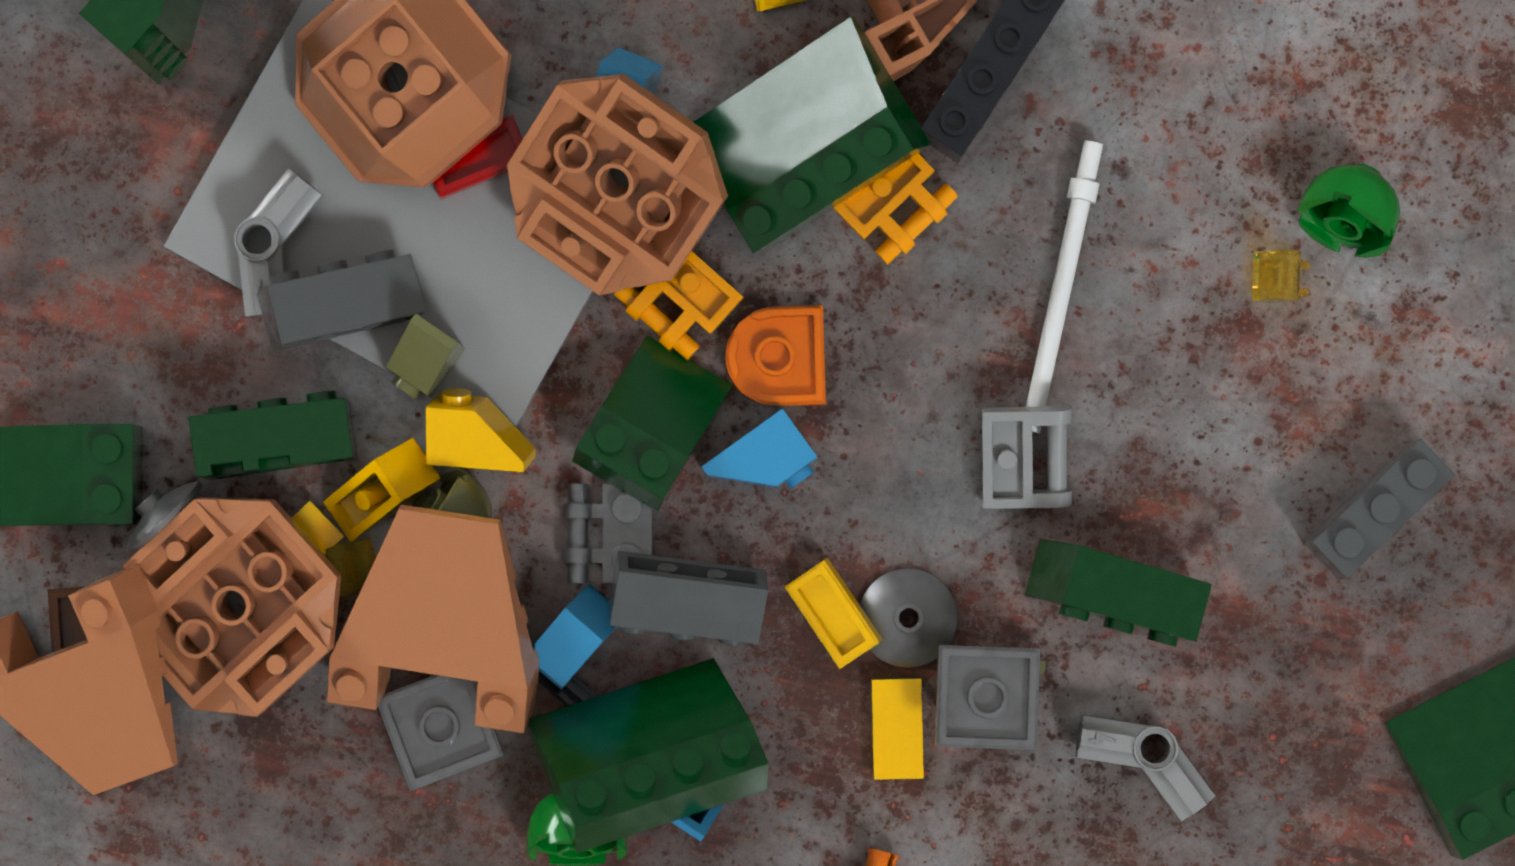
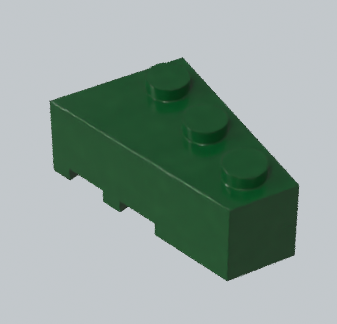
[188,391,358,480]
[1025,539,1212,647]

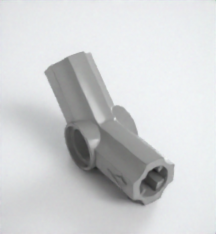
[234,168,324,317]
[1075,715,1216,822]

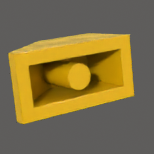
[426,388,536,472]
[323,438,441,543]

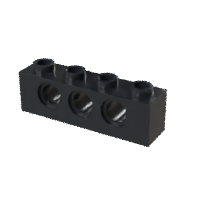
[921,0,1065,163]

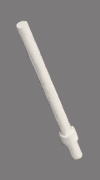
[1026,140,1103,434]

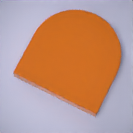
[725,305,826,406]

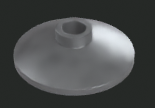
[126,481,203,556]
[860,568,957,668]

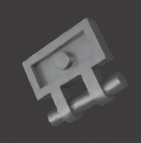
[563,484,653,583]

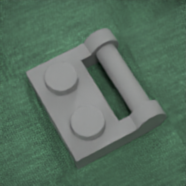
[982,404,1072,509]

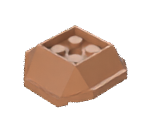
[295,0,512,188]
[507,74,728,296]
[122,497,342,717]

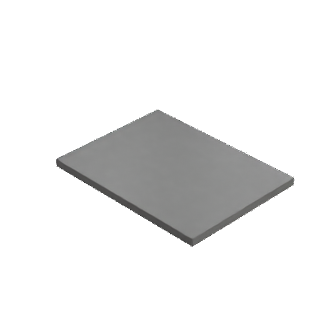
[163,0,629,428]

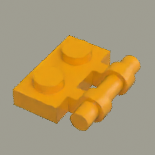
[832,153,958,265]
[614,252,743,361]

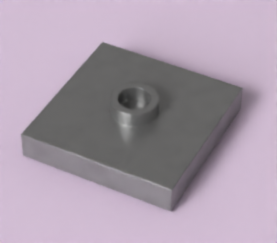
[935,645,1040,750]
[378,675,505,791]

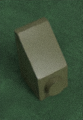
[386,313,465,399]

